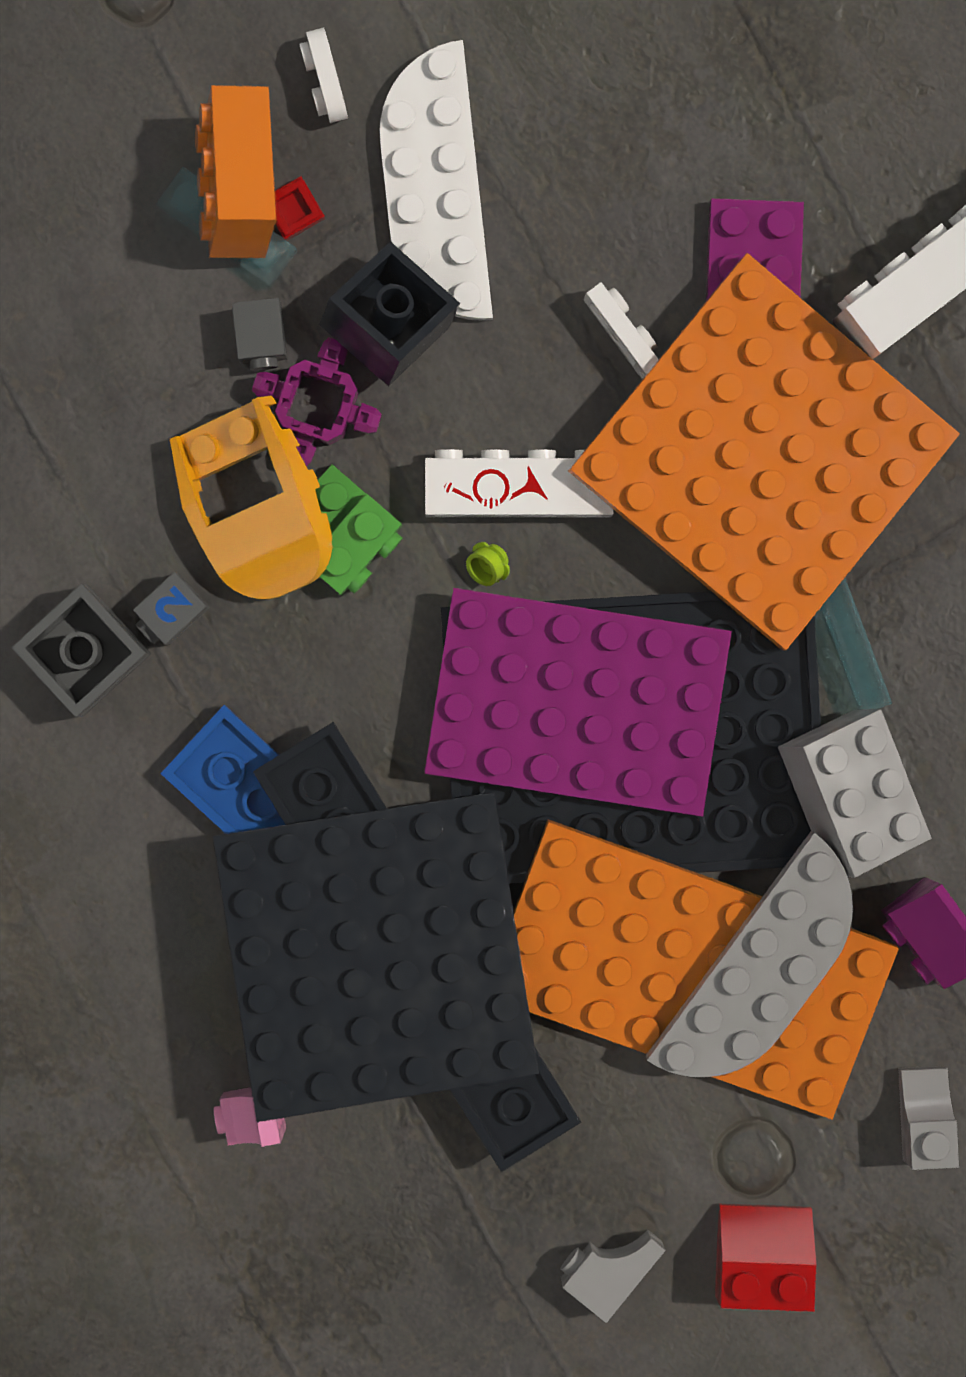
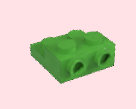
[316,464,403,596]

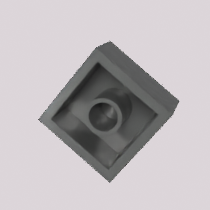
[12,583,151,717]

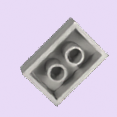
[778,709,932,878]

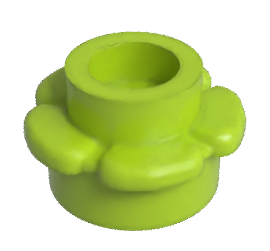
[466,542,510,586]

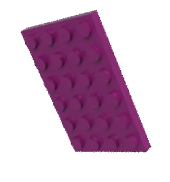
[424,588,732,817]

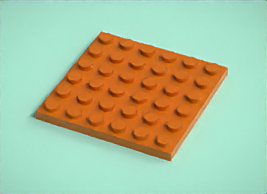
[568,253,960,650]

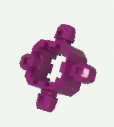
[252,337,382,467]

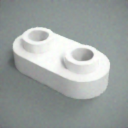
[299,27,348,123]

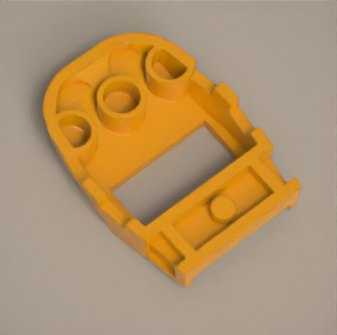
[170,395,332,599]

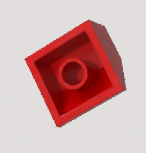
[715,1203,816,1312]

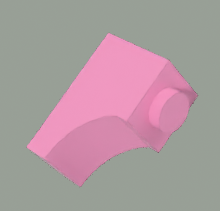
[214,1087,286,1147]

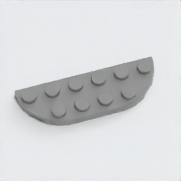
[646,830,853,1077]

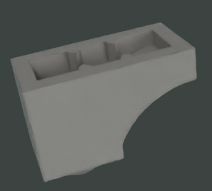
[898,1066,959,1170]
[560,1229,666,1323]

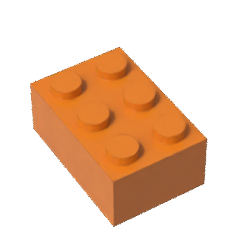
[195,85,276,258]

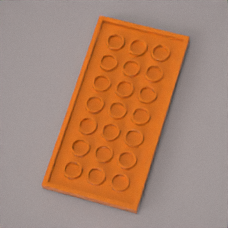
[513,819,899,1120]

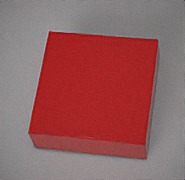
[274,176,325,242]

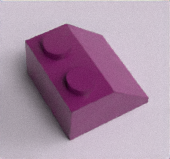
[881,877,966,989]

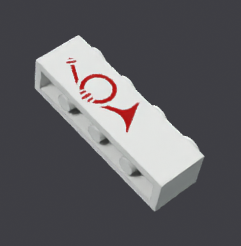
[425,450,613,517]

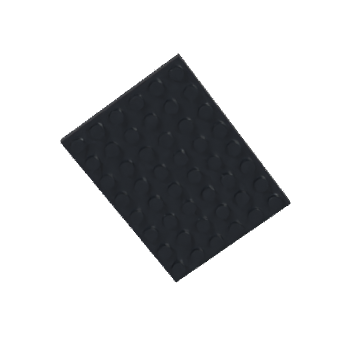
[441,592,821,884]

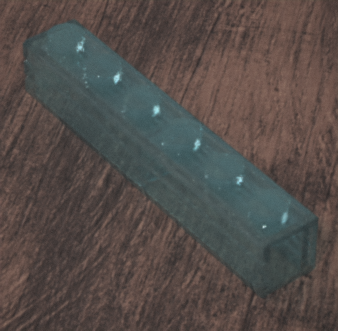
[821,578,892,709]

